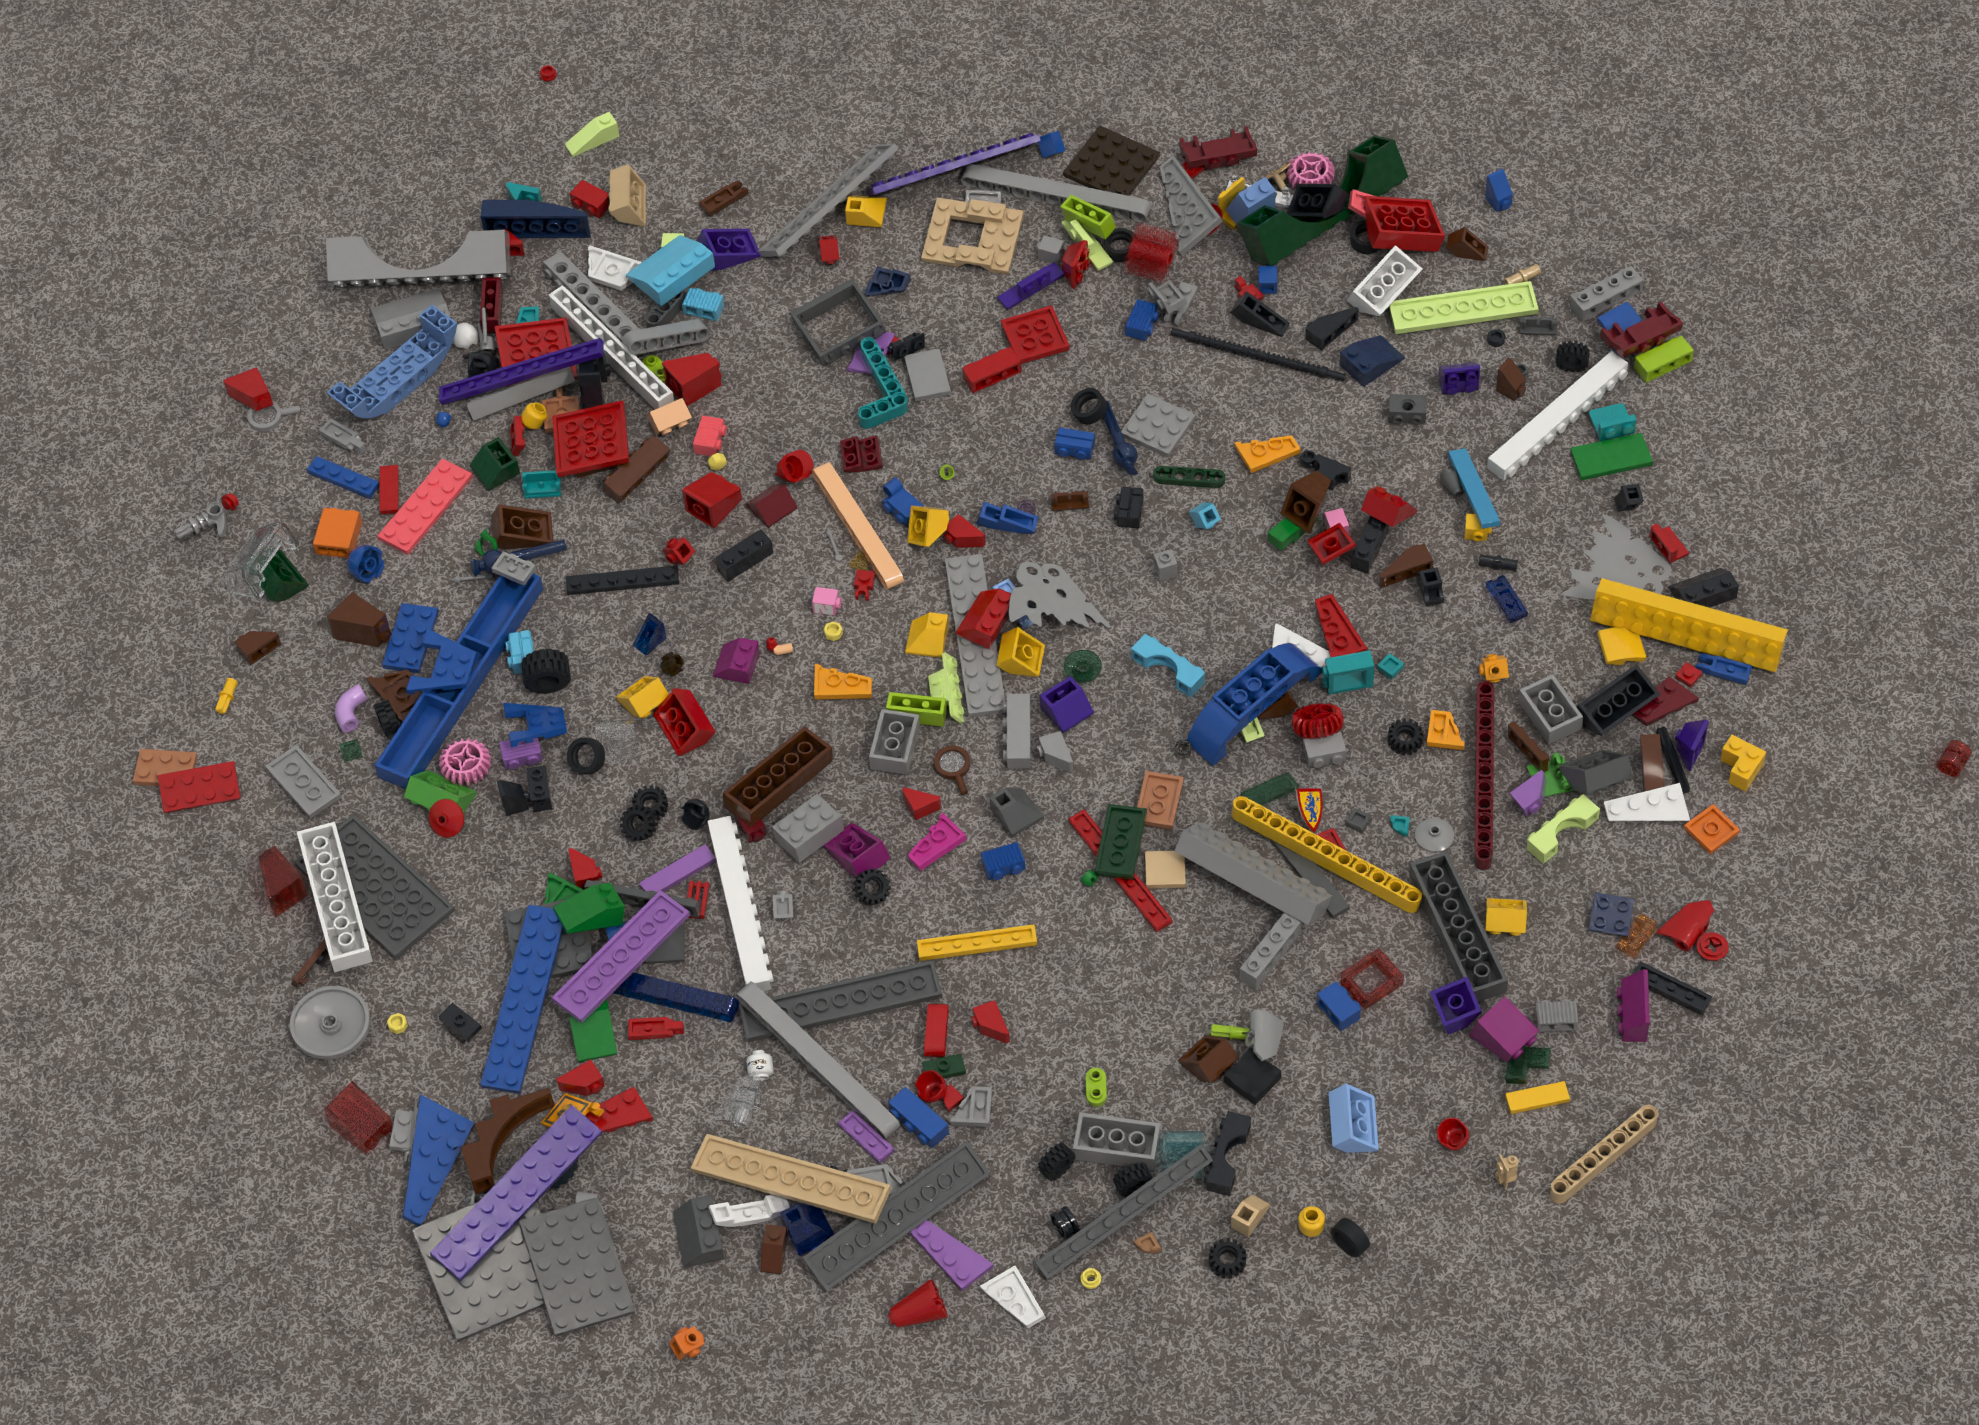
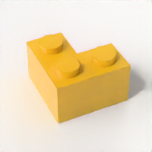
[1720,735,1766,792]

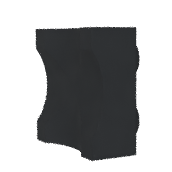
[1224,1047,1281,1105]

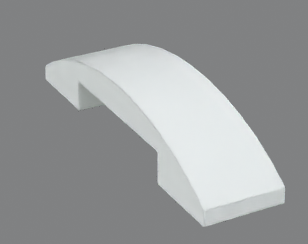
[708,1195,791,1227]

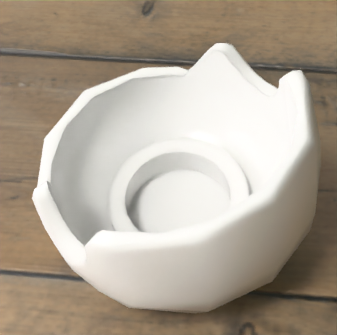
[452,323,479,349]

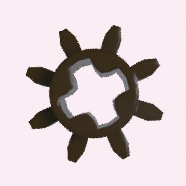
[660,652,684,677]

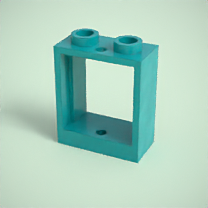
[1321,650,1374,695]

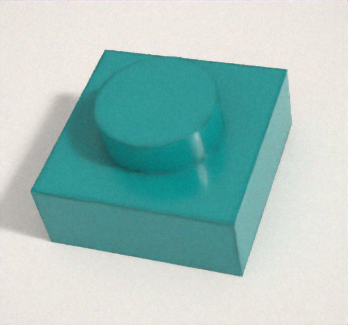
[1377,653,1404,679]

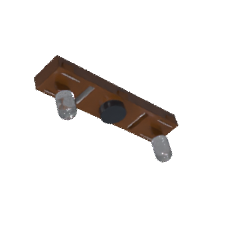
[291,939,327,991]

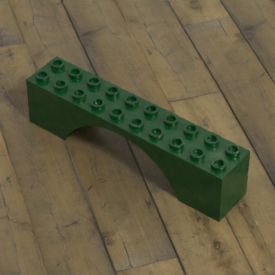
[1237,135,1408,266]

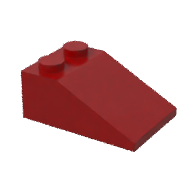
[1361,487,1418,527]

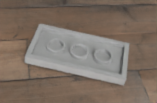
[265,745,342,819]

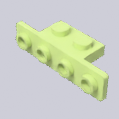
[1062,219,1113,271]
[928,652,964,723]

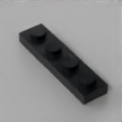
[1633,961,1713,1015]

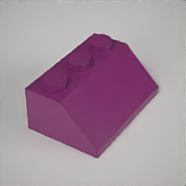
[1617,970,1650,1042]

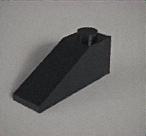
[1230,292,1290,337]
[1305,307,1359,351]

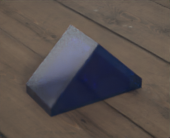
[633,613,667,655]

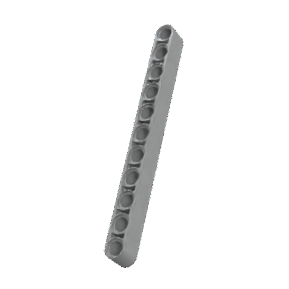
[961,164,1151,223]
[736,981,900,1140]

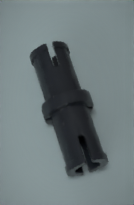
[1479,554,1518,571]

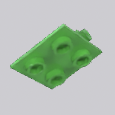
[1527,753,1574,797]

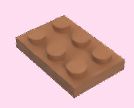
[133,749,198,786]
[1137,771,1184,830]

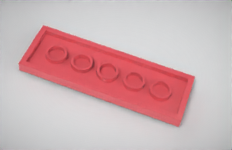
[377,458,473,555]

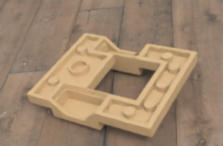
[921,198,1024,275]

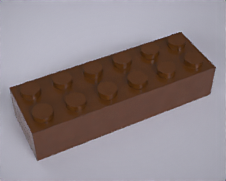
[723,726,833,827]

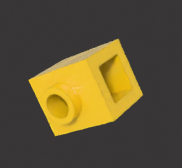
[1465,514,1492,542]

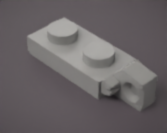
[319,418,367,454]

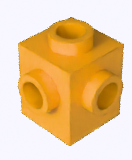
[1479,654,1509,683]

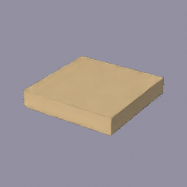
[1145,851,1186,889]

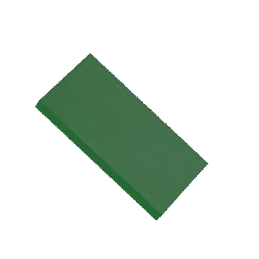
[1570,433,1653,481]

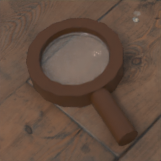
[934,745,971,795]

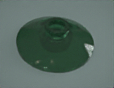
[1064,650,1102,683]

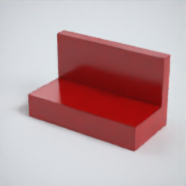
[1649,524,1689,563]

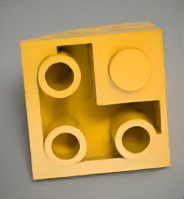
[845,195,887,227]

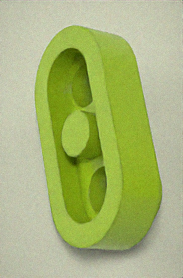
[642,355,665,384]
[1086,1068,1107,1107]

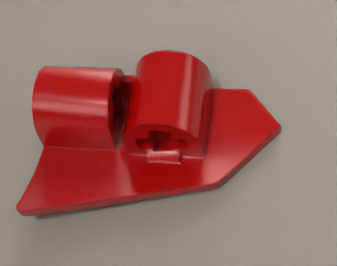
[1656,900,1714,952]

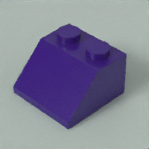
[1430,977,1482,1035]

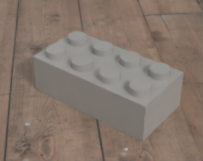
[1073,1112,1161,1171]

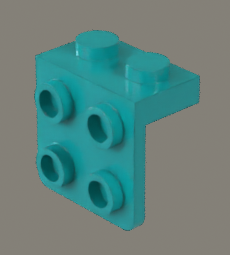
[1589,403,1637,441]

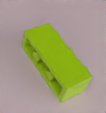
[1060,194,1116,240]
[1634,335,1694,383]
[886,692,947,727]

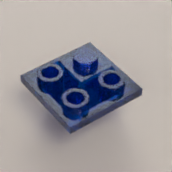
[780,1204,835,1256]

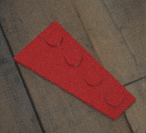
[1315,594,1367,657]

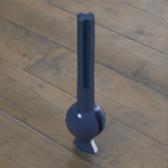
[1103,401,1138,475]
[470,539,567,577]

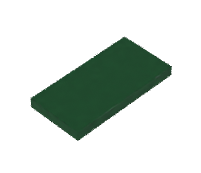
[1094,804,1147,880]

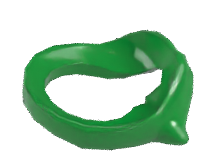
[475,529,498,556]

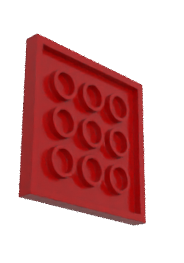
[495,317,577,388]
[552,400,630,478]

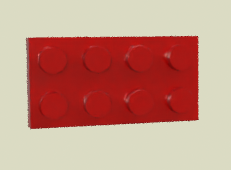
[158,761,241,813]

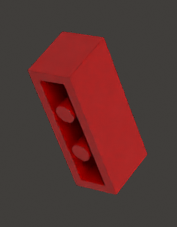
[962,346,1021,393]

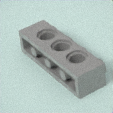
[1240,912,1301,990]

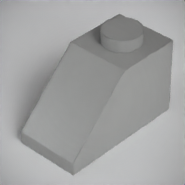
[1037,731,1074,772]

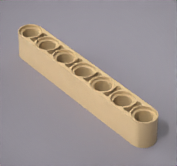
[1550,1105,1658,1204]

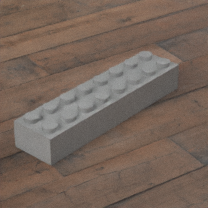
[1175,822,1332,925]

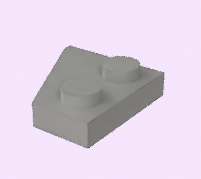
[950,1086,992,1127]

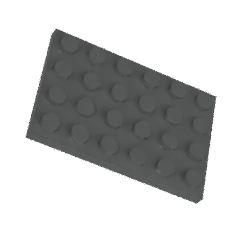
[519,1197,635,1337]

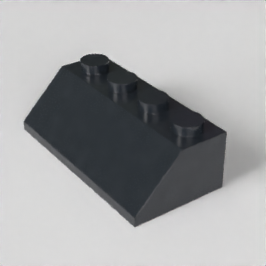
[1577,664,1660,736]

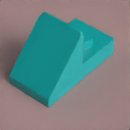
[506,182,542,202]

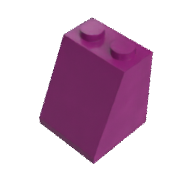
[1469,997,1539,1063]

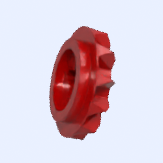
[1696,932,1729,962]

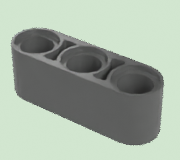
[646,291,684,328]

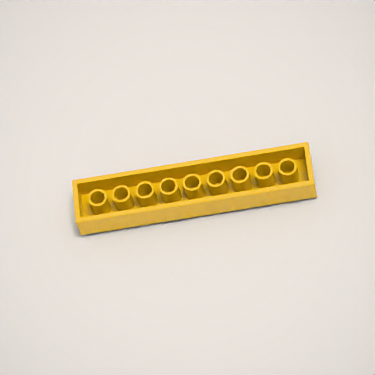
[1590,578,1788,672]

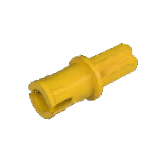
[215,678,238,714]

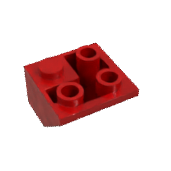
[1061,240,1090,289]

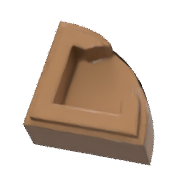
[1133,1232,1161,1253]

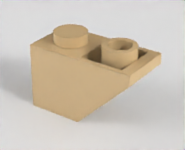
[1231,1195,1270,1238]

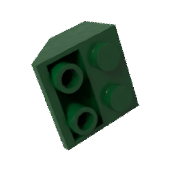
[470,437,520,491]

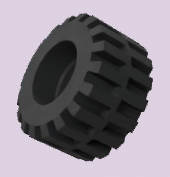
[521,649,571,694]

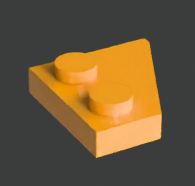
[1427,710,1464,750]

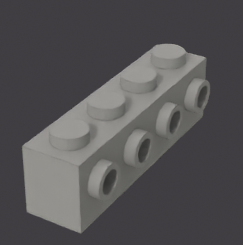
[1570,266,1644,322]

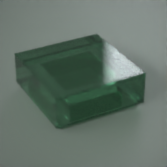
[339,739,363,762]

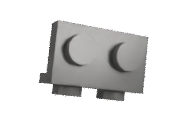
[1148,280,1187,314]

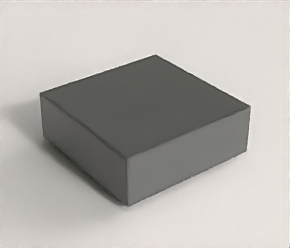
[1345,808,1372,833]

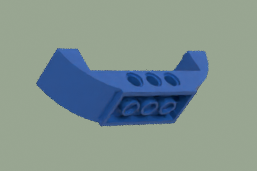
[1186,643,1322,766]

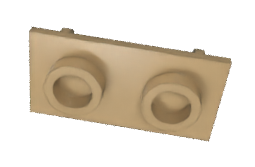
[1495,1154,1519,1190]

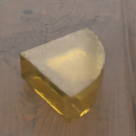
[849,550,868,570]

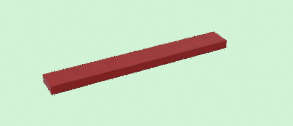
[1068,809,1173,933]

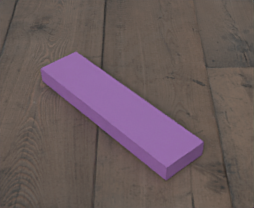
[639,844,716,893]

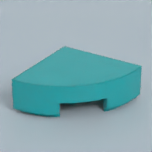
[1390,815,1410,837]

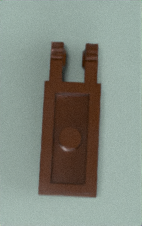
[699,180,749,217]

